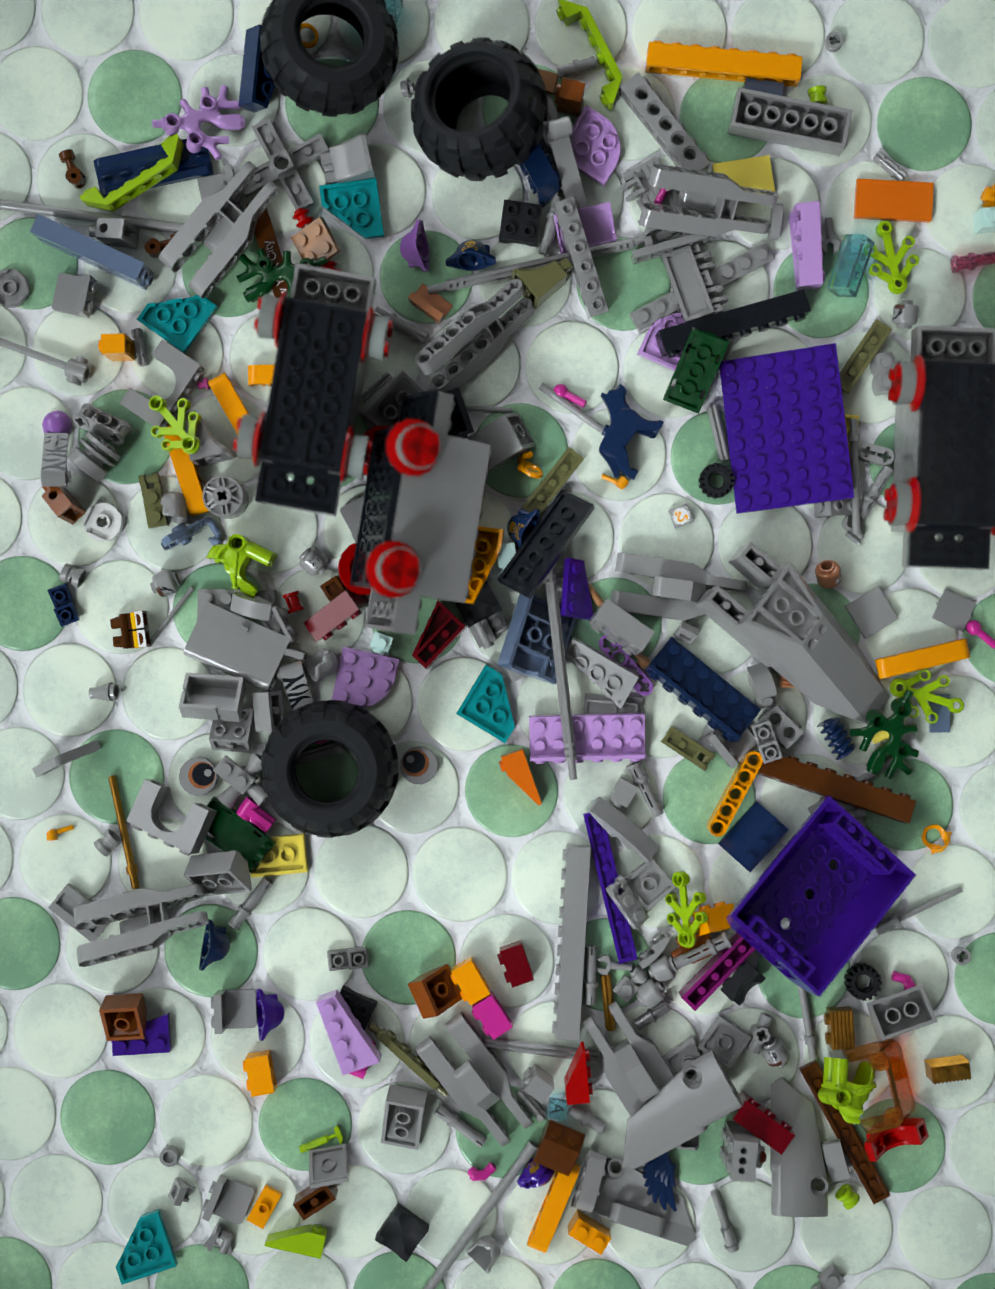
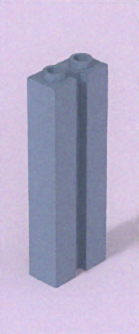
[30,214,154,290]

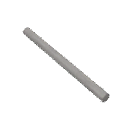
[466,406,512,413]
[150,587,194,642]

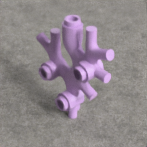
[152,85,245,160]

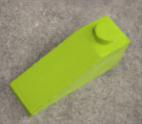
[264,1224,328,1259]

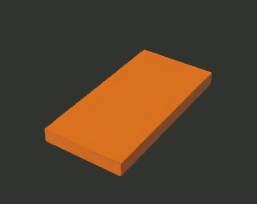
[854,178,934,223]

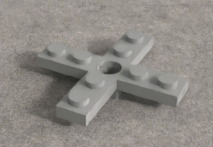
[243,118,329,210]

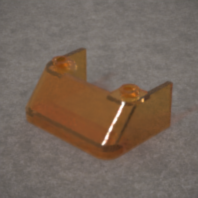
[841,1038,915,1135]

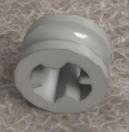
[824,31,843,52]
[951,946,971,965]

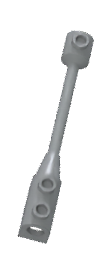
[0,338,91,386]

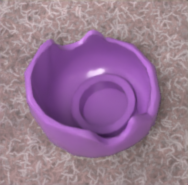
[42,410,73,434]

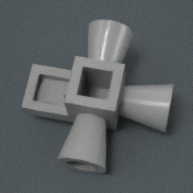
[213,752,268,809]

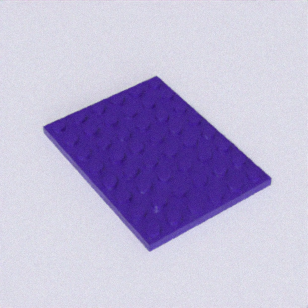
[719,343,854,514]

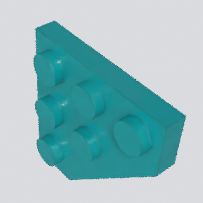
[319,178,384,240]
[136,295,218,354]
[456,665,515,743]
[116,1209,178,1285]

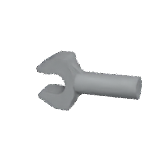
[821,217,840,255]
[596,954,632,975]

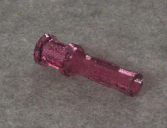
[950,251,995,273]

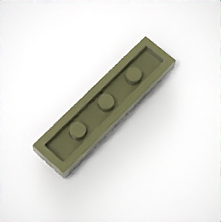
[839,319,892,394]
[521,447,584,516]

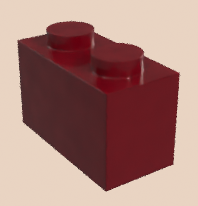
[497,940,534,988]

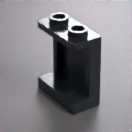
[444,387,474,439]

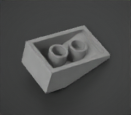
[381,1084,428,1150]

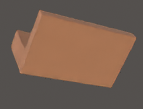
[408,283,453,325]

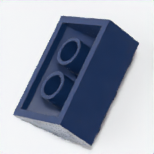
[718,801,789,872]

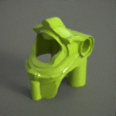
[206,534,277,598]
[818,1057,877,1124]

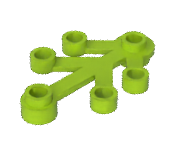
[864,221,919,294]
[149,395,202,455]
[889,669,964,724]
[665,871,708,948]

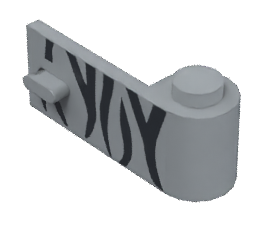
[41,433,71,487]
[277,660,314,711]

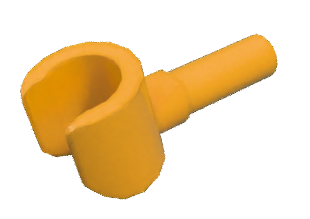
[601,474,629,489]
[46,825,74,841]

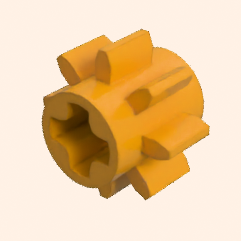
[980,183,995,208]

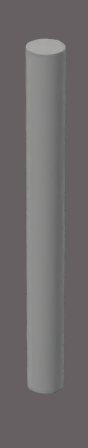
[539,383,605,433]

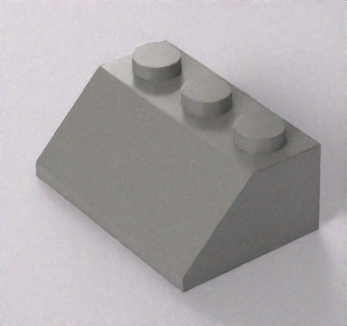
[184,850,252,896]
[867,984,937,1042]

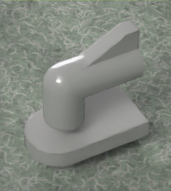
[203,1223,234,1255]

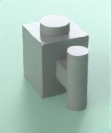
[469,619,496,650]

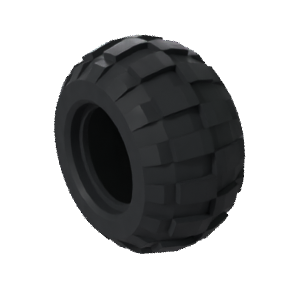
[260,0,399,117]
[411,38,548,181]
[261,700,399,838]

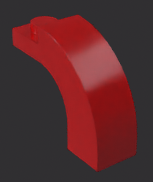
[864,1118,929,1162]

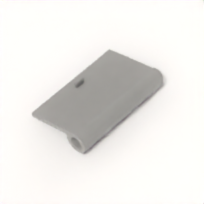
[183,601,290,691]

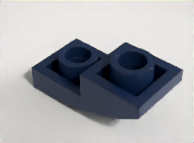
[47,583,80,627]

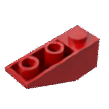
[564,1042,593,1105]

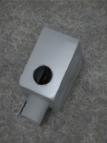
[89,218,140,249]

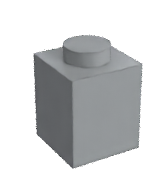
[609,777,638,808]

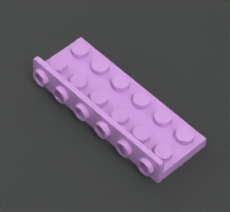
[529,713,646,764]

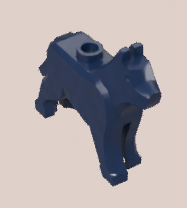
[599,384,664,480]

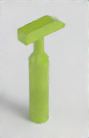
[299,1125,343,1153]

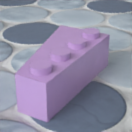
[788,201,825,291]
[316,990,382,1075]

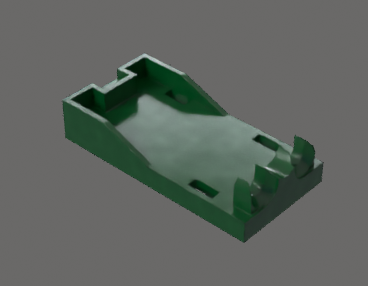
[663,327,729,414]
[205,796,276,874]

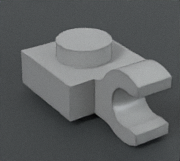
[811,1264,845,1289]

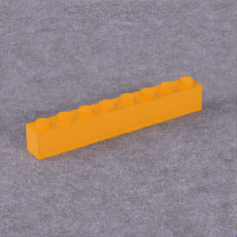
[645,40,803,87]

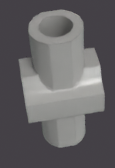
[748,1012,773,1054]

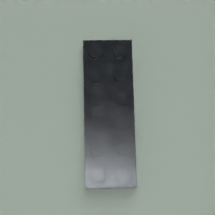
[497,490,595,599]

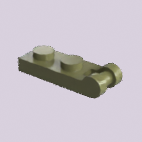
[138,472,169,529]
[660,726,716,771]

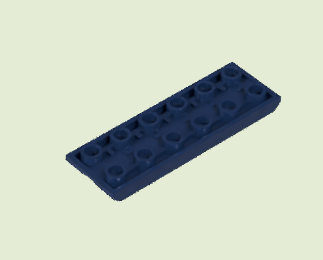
[93,139,214,197]

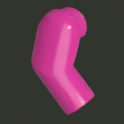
[891,971,916,990]
[467,1162,497,1181]

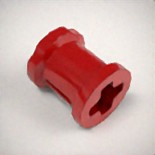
[282,591,304,614]

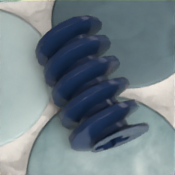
[817,717,856,760]

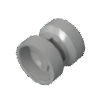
[60,563,86,588]
[94,829,122,856]

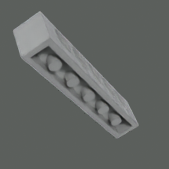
[619,72,710,171]
[553,197,609,318]

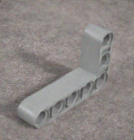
[545,116,588,209]

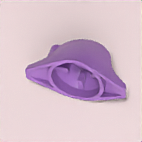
[400,220,430,272]

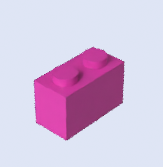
[471,990,513,1040]

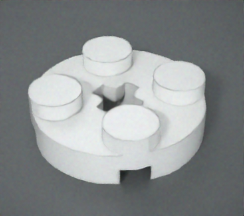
[83,503,124,541]

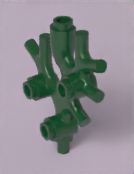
[237,248,328,303]
[850,689,919,779]

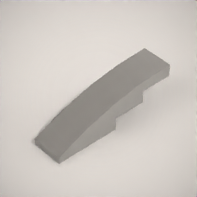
[588,797,659,862]

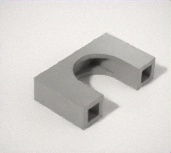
[120,339,204,430]
[126,779,217,856]

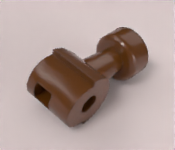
[58,149,86,189]
[144,233,176,258]

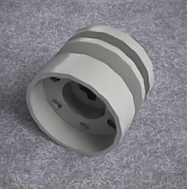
[67,431,121,482]
[202,476,249,519]

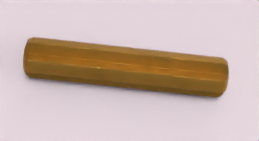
[600,974,616,1031]

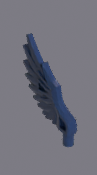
[643,1151,677,1212]

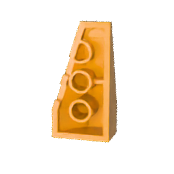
[465,526,504,604]

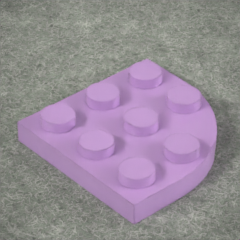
[571,105,621,186]
[637,313,685,371]
[332,647,400,708]

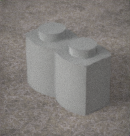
[870,352,895,396]

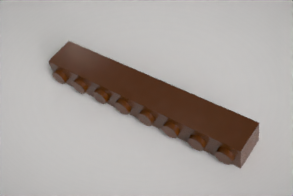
[757,755,916,824]

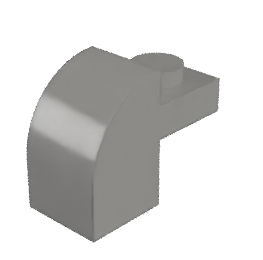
[746,663,777,709]

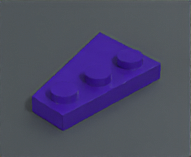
[561,558,593,620]
[112,1012,172,1056]

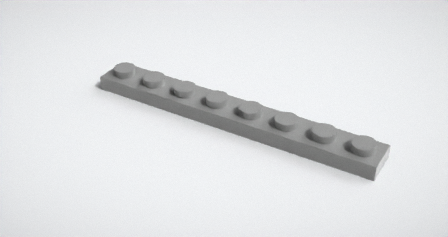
[629,243,774,332]

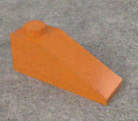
[499,748,542,806]

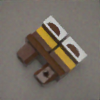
[110,610,151,649]

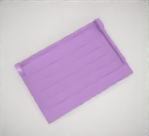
[554,202,617,254]

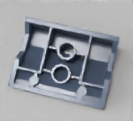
[497,593,576,685]

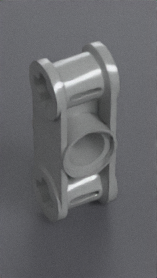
[73,403,133,445]

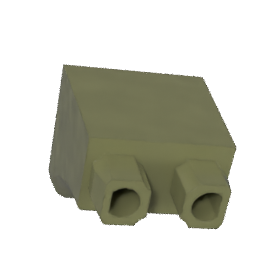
[511,258,573,310]

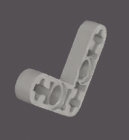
[32,740,102,778]

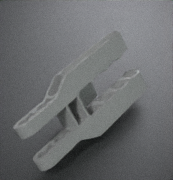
[159,161,279,299]
[639,164,778,237]
[415,279,535,392]
[611,552,747,621]
[73,884,209,967]
[583,1001,674,1116]
[415,1012,534,1146]

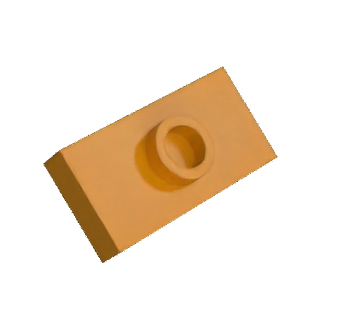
[246,1184,282,1229]

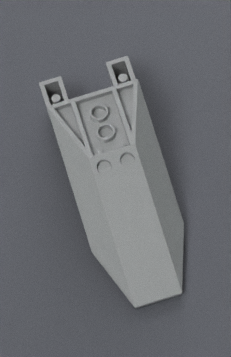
[695,542,889,725]

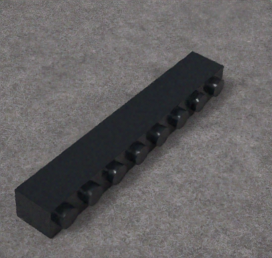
[655,289,811,358]

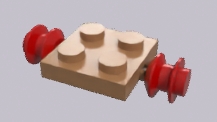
[291,207,341,271]

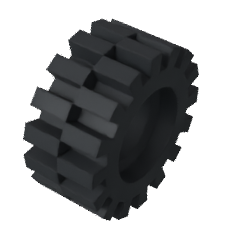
[698,463,735,499]
[844,963,882,1001]

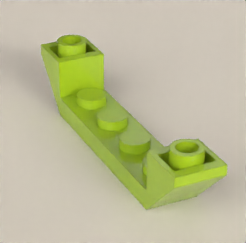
[556,0,622,111]
[79,133,184,212]

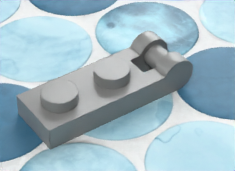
[606,875,649,930]

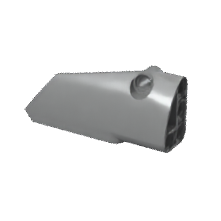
[623,1050,742,1169]
[770,1077,828,1217]
[571,1150,697,1246]

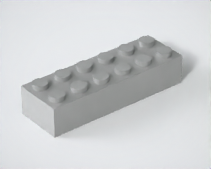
[727,87,852,156]

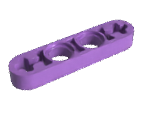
[598,635,653,696]

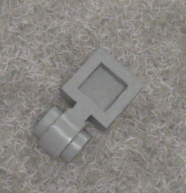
[612,965,648,1002]

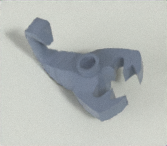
[160,517,222,551]

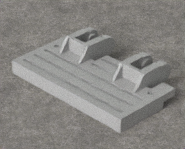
[620,156,684,243]
[661,244,728,323]

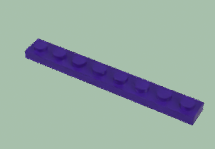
[583,812,638,964]

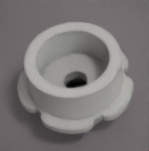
[400,78,415,98]

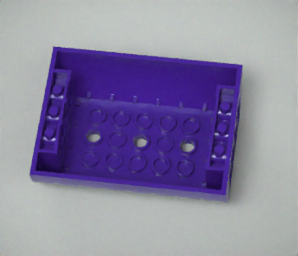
[727,796,916,997]

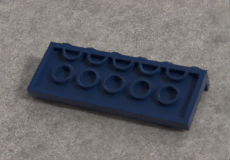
[645,637,761,743]

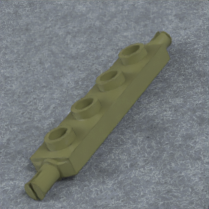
[367,1022,448,1097]

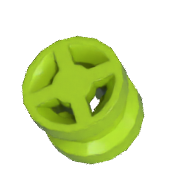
[807,85,828,105]
[835,1184,860,1210]

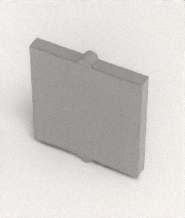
[932,589,976,632]

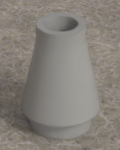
[89,682,120,701]

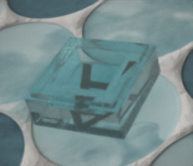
[546,1097,568,1121]

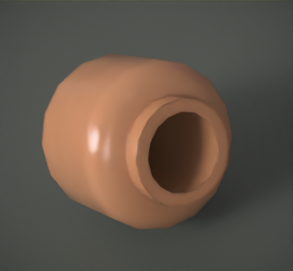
[815,560,842,589]

